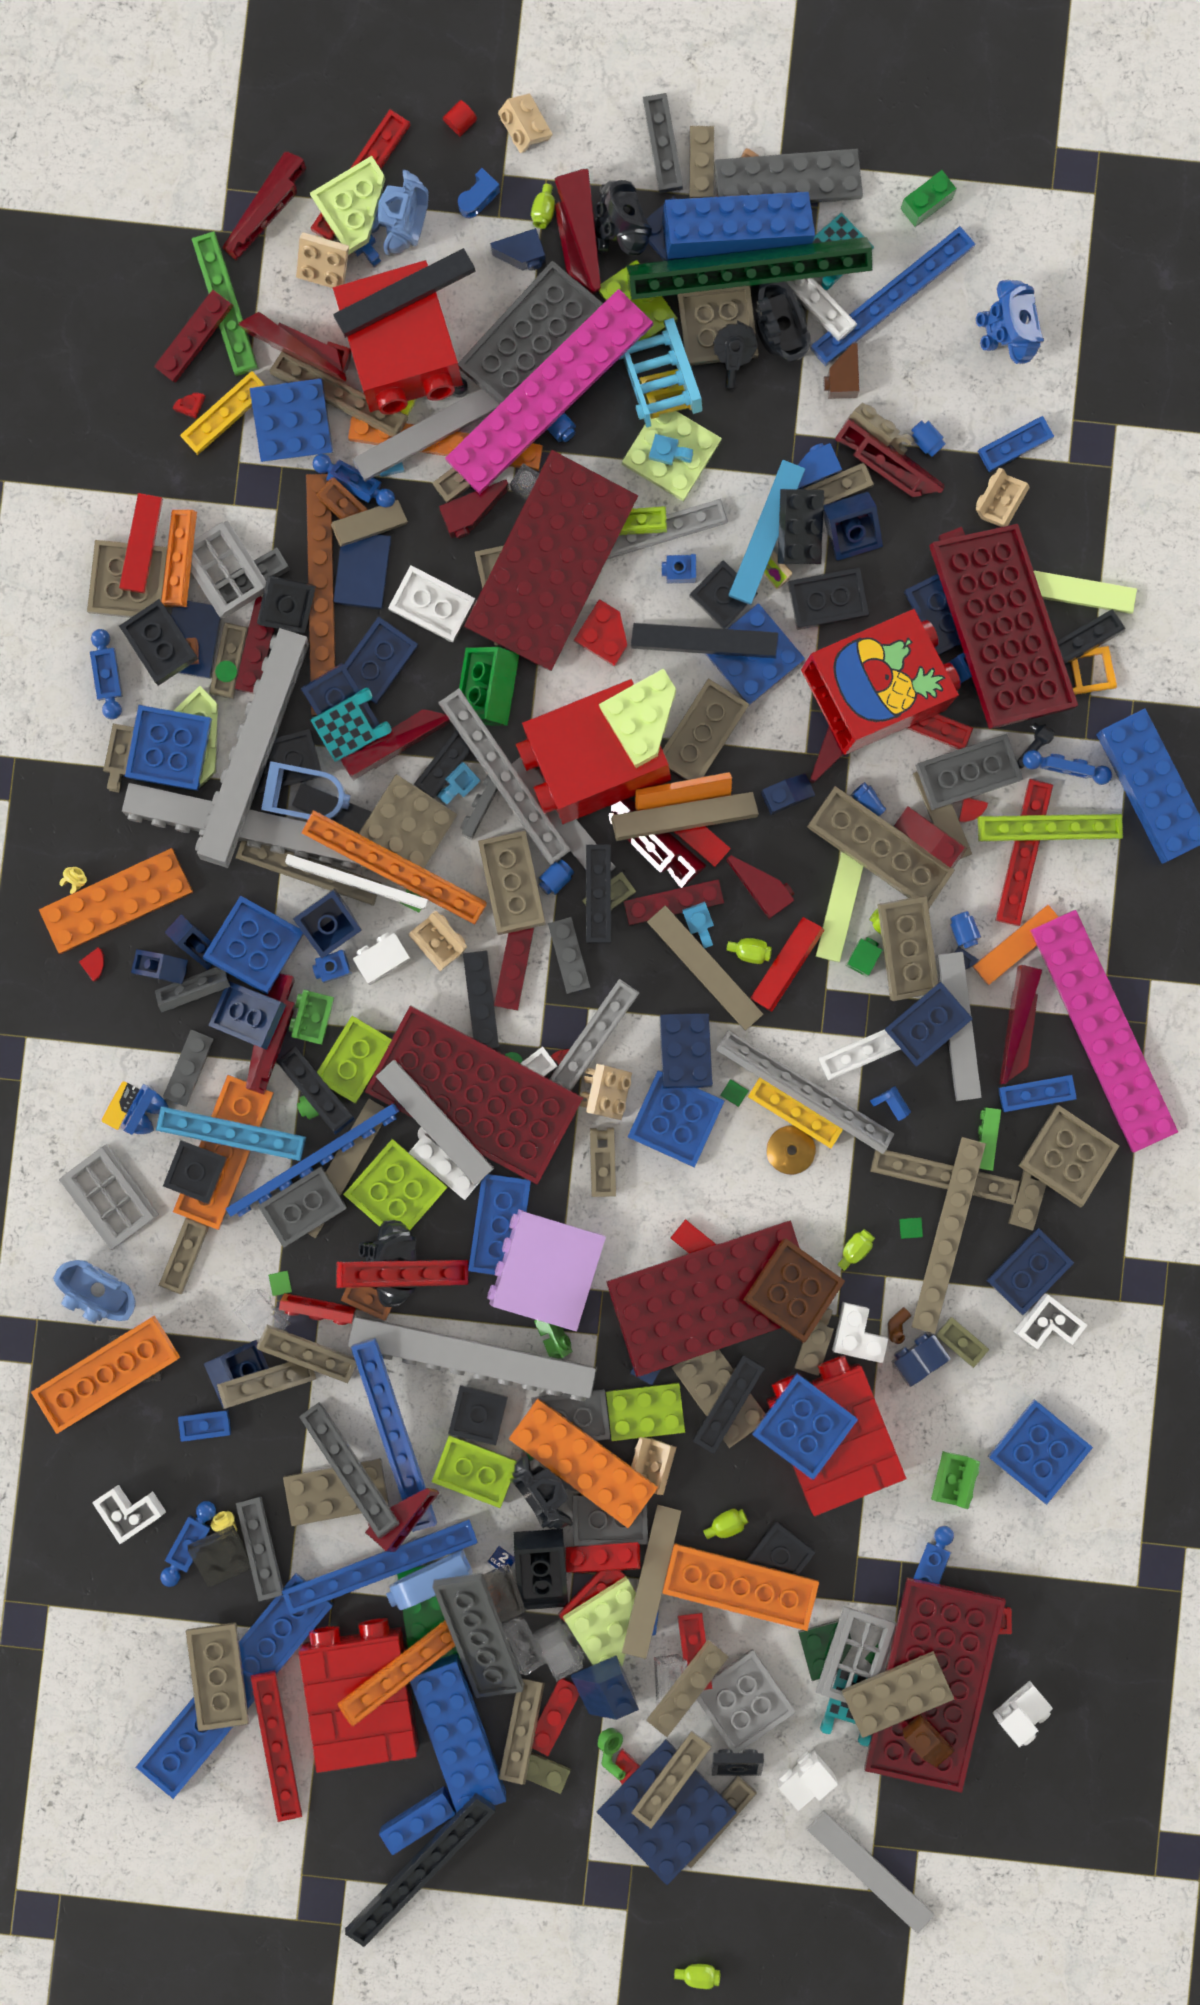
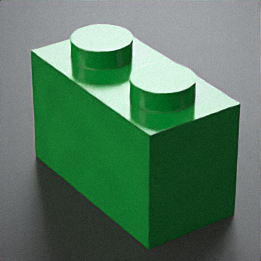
[900,170,957,227]

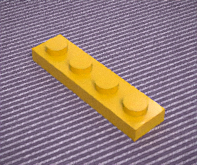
[180,371,266,455]
[747,1077,843,1149]

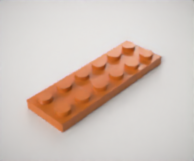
[39,848,193,954]
[173,1075,274,1230]
[31,1315,181,1434]
[509,1398,658,1528]
[662,1543,819,1631]

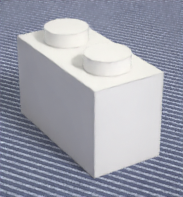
[353,932,412,985]

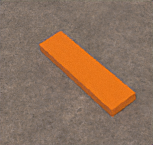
[162,510,197,607]
[635,772,732,811]
[972,905,1058,985]

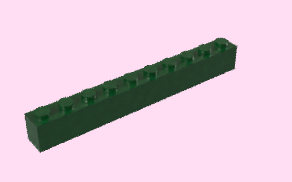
[627,237,873,300]

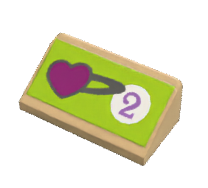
[764,550,792,589]

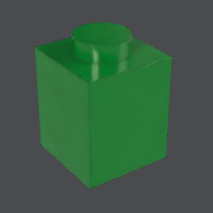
[845,937,883,977]

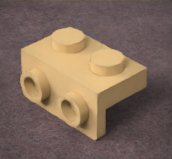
[498,93,553,153]
[976,468,1030,527]
[408,910,467,971]
[631,1437,677,1495]

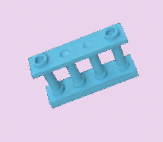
[619,318,702,428]

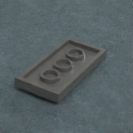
[915,734,1023,811]

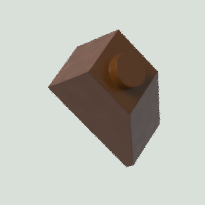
[823,343,859,399]
[902,1714,954,1767]

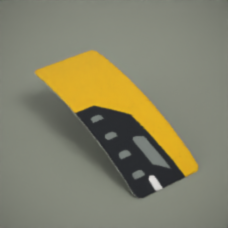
[101,1081,139,1130]

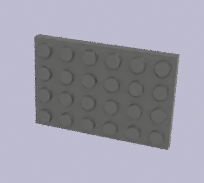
[458,261,603,404]

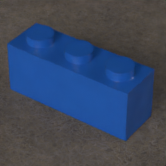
[379,1786,456,1855]

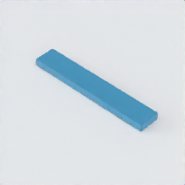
[729,460,805,605]
[156,1106,306,1161]

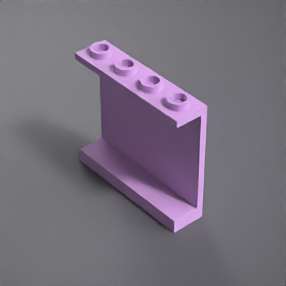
[487,1209,606,1332]

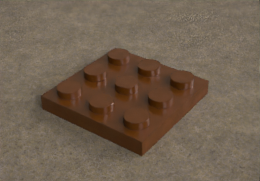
[743,1238,845,1343]

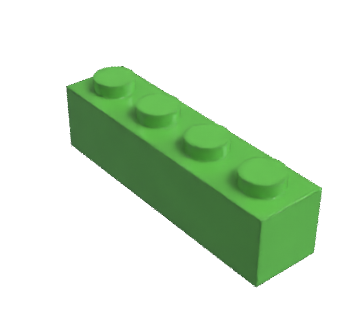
[978,1108,1001,1171]

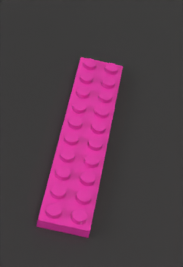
[445,289,653,494]
[1030,910,1178,1153]

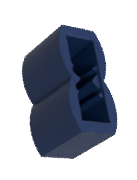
[891,1333,951,1387]

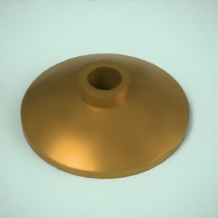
[767,1126,816,1175]

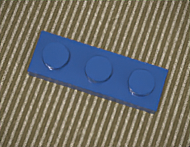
[978,415,1054,472]
[998,1075,1077,1112]

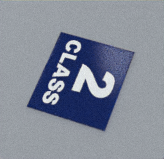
[487,1546,515,1574]

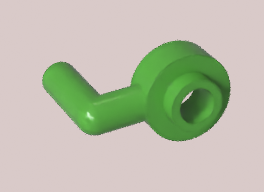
[598,1728,626,1780]

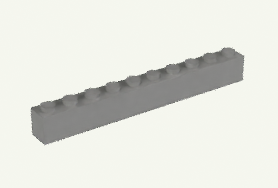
[195,628,309,868]
[122,783,363,870]
[348,1316,597,1401]

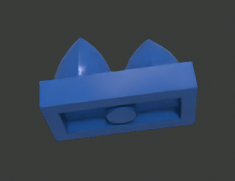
[120,1084,169,1135]

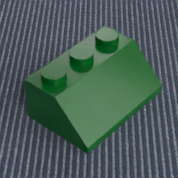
[459,647,519,726]

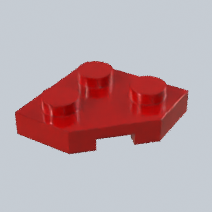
[574,599,628,667]

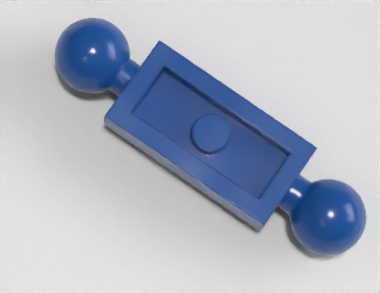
[312,454,395,508]
[90,629,123,720]
[1023,750,1112,785]
[160,1501,216,1587]
[913,1526,954,1584]

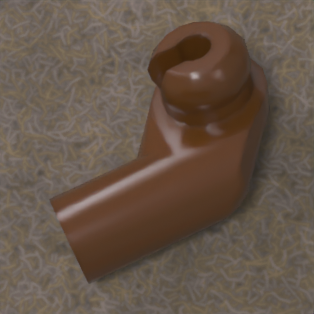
[887,1307,912,1344]

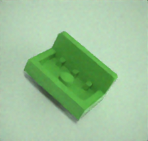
[289,989,334,1045]
[931,1451,980,1509]

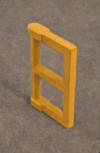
[1071,646,1117,695]

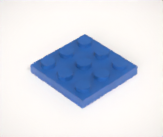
[250,378,333,462]
[705,603,805,706]
[125,705,212,791]
[203,896,304,994]
[628,1070,725,1168]
[752,1373,858,1480]
[988,1399,1093,1505]

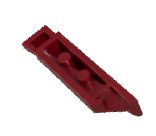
[222,152,306,261]
[238,312,347,382]
[835,414,944,497]
[340,709,451,781]
[999,965,1042,1084]
[246,974,295,1095]

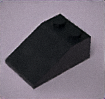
[514,1529,568,1610]

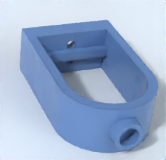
[261,761,351,819]
[386,1549,473,1610]

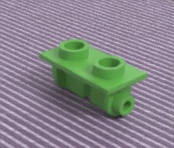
[534,1320,573,1359]

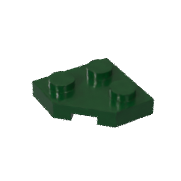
[798,1620,852,1681]

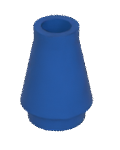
[851,782,886,816]

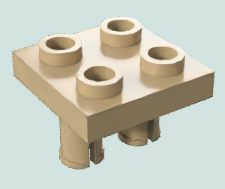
[296,232,349,288]
[580,1064,632,1120]

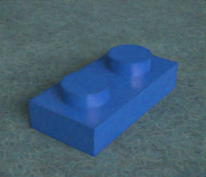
[178,1410,231,1442]

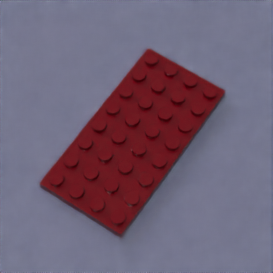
[464,450,639,671]
[929,524,1078,729]
[365,1005,584,1185]
[606,1220,800,1377]
[864,1577,1006,1793]

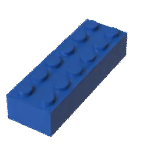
[662,192,815,259]
[1096,709,1200,864]
[410,1653,506,1812]

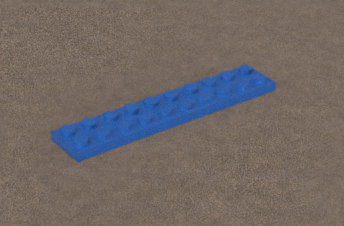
[135,1573,334,1799]

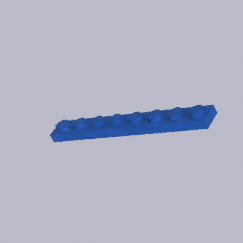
[810,226,975,367]
[226,1103,400,1217]
[351,1338,437,1532]
[282,1519,478,1615]

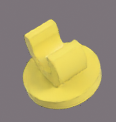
[60,867,87,894]
[211,1511,237,1539]

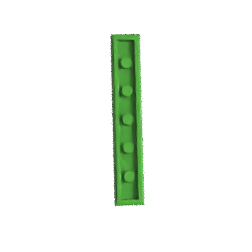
[192,231,259,376]

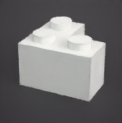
[1014,1294,1088,1349]
[832,1302,888,1363]
[92,1485,166,1544]
[992,1680,1053,1747]
[777,1750,838,1811]

